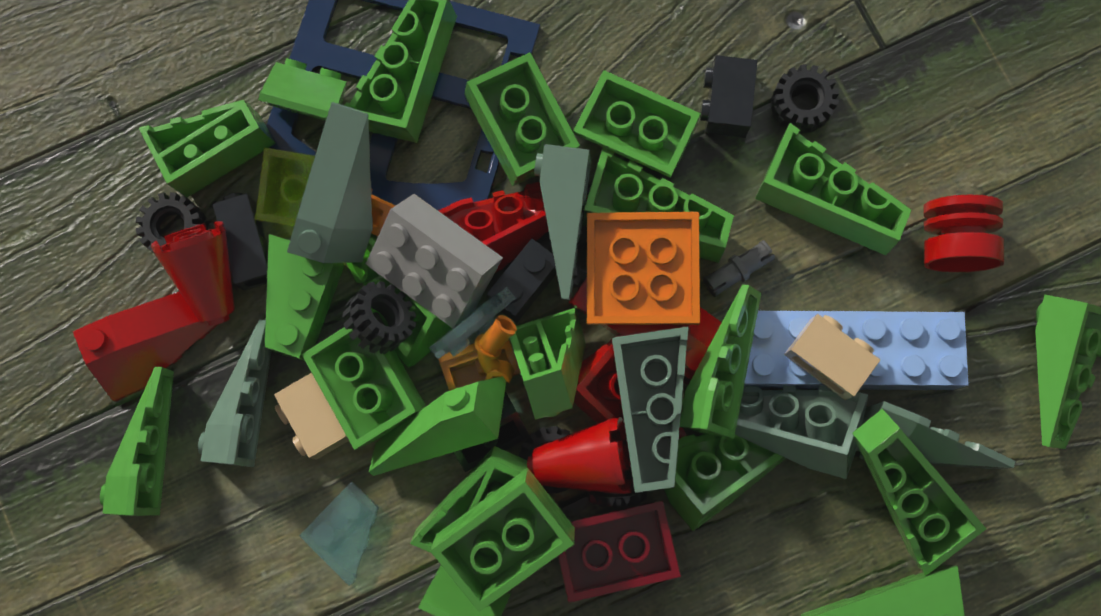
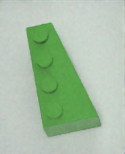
[344,0,457,143]
[755,123,911,255]
[582,147,734,263]
[852,409,987,576]
[801,564,965,616]

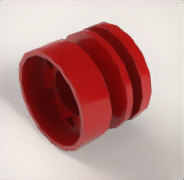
[924,194,1004,272]

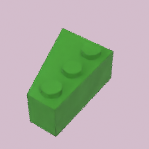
[139,100,275,197]
[265,234,345,363]
[510,308,586,420]
[410,446,527,553]

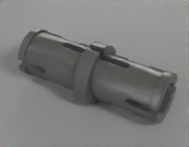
[703,240,775,297]

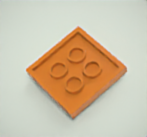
[587,212,700,325]

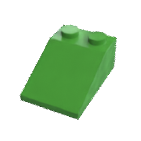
[258,58,347,121]

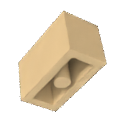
[784,314,880,400]
[274,373,349,460]

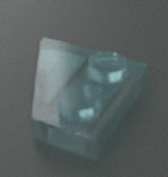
[429,287,516,359]
[299,482,379,586]

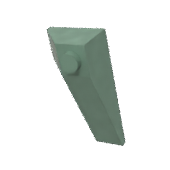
[287,102,373,263]
[534,144,591,300]
[198,320,272,467]

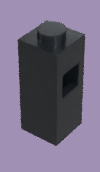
[213,193,268,291]

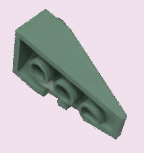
[735,385,868,479]
[856,401,1016,470]

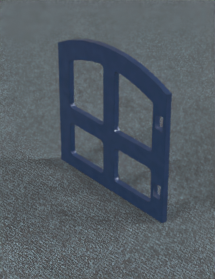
[264,0,540,210]

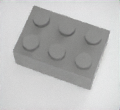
[366,194,503,329]

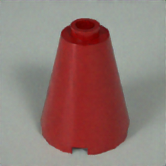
[151,221,234,326]
[527,417,634,494]

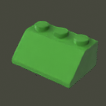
[573,70,701,178]
[302,327,426,450]

